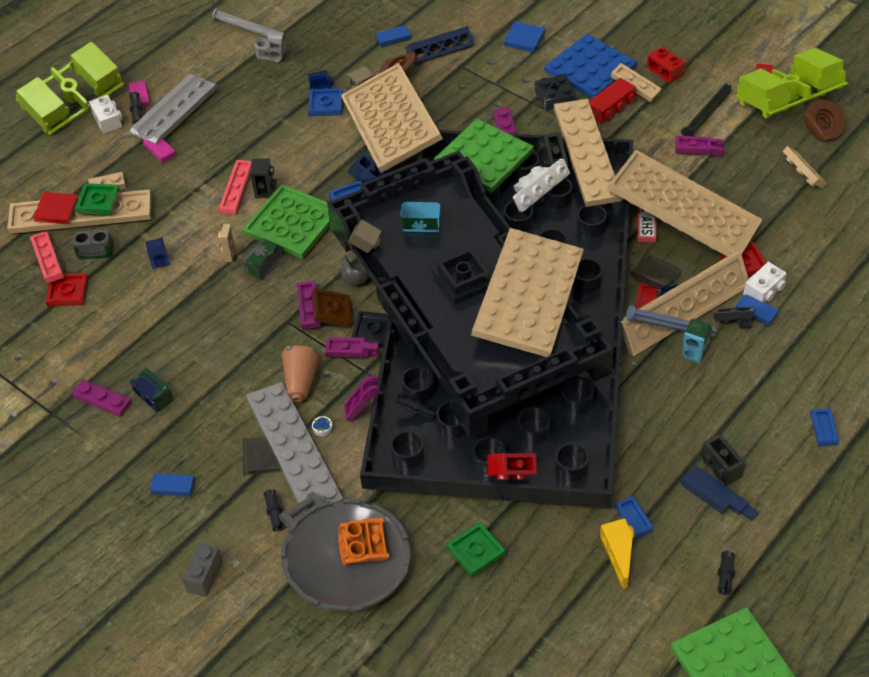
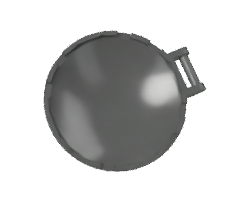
[279,492,410,611]

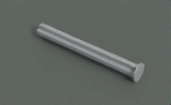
[212,8,279,37]

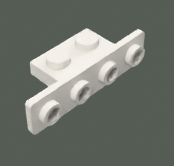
[513,159,570,212]

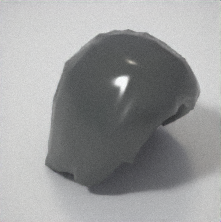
[341,255,370,286]

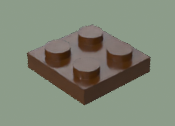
[312,288,352,328]

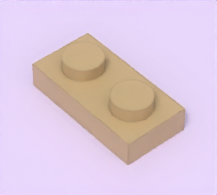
[88,172,126,190]
[218,224,236,262]

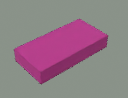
[128,80,150,107]
[143,139,176,163]

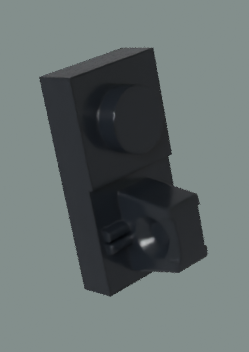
[714,306,755,328]

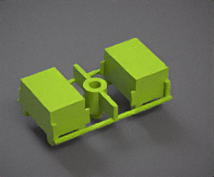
[16,41,124,135]
[735,48,848,118]

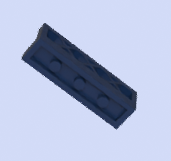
[405,26,474,64]

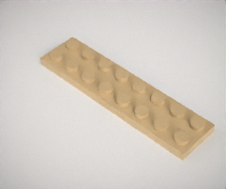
[554,99,622,207]
[7,189,151,234]
[618,252,749,356]

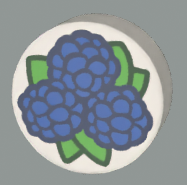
[312,416,333,437]

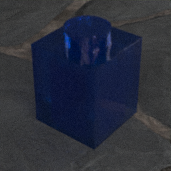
[145,237,170,269]

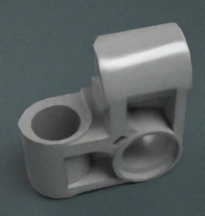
[254,30,287,62]

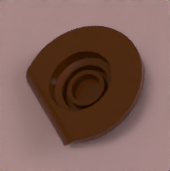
[380,51,416,75]
[804,99,845,140]

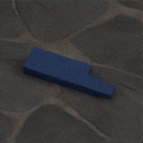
[681,465,759,521]

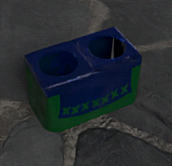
[130,368,174,412]

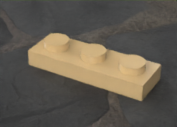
[610,63,662,102]
[783,146,827,188]

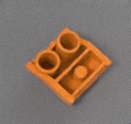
[338,518,389,566]

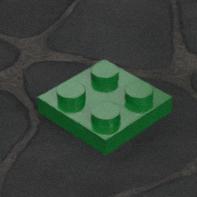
[75,183,120,215]
[446,522,506,578]

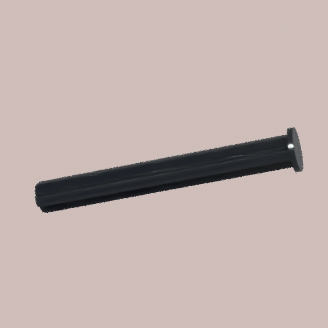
[681,83,732,136]

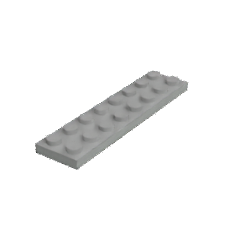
[246,382,343,513]

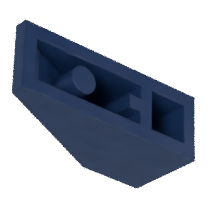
[347,152,389,183]

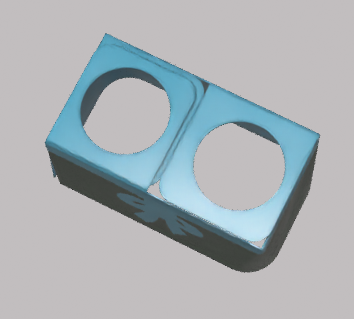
[400,202,440,232]
[682,319,712,363]

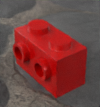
[647,46,686,84]
[487,453,537,480]

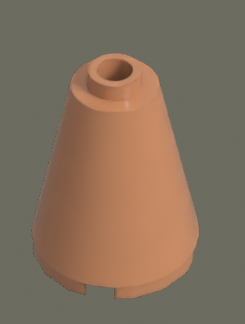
[281,346,320,402]

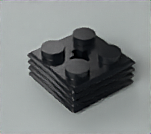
[535,74,576,110]

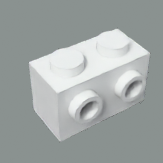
[89,95,123,134]
[743,262,787,303]

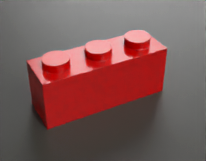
[589,78,636,125]

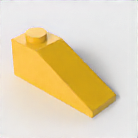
[600,518,635,589]

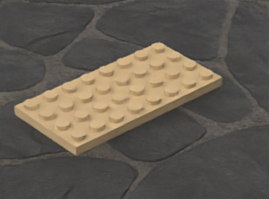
[341,63,443,173]
[607,150,763,257]
[471,228,584,357]

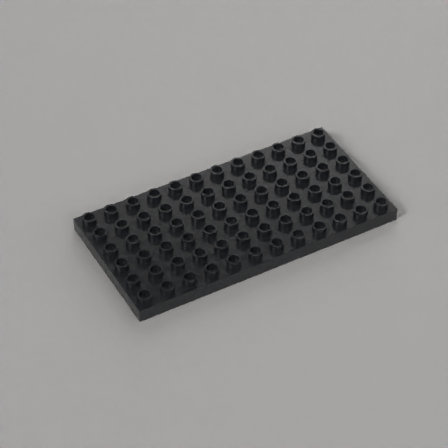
[360,130,633,508]

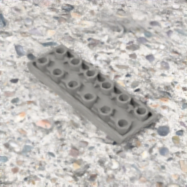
[130,74,219,145]

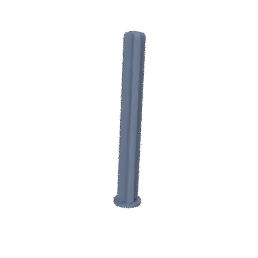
[626,305,717,338]

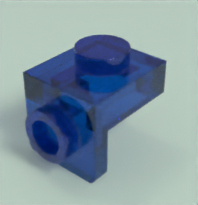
[307,70,334,89]

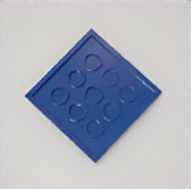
[544,34,637,99]

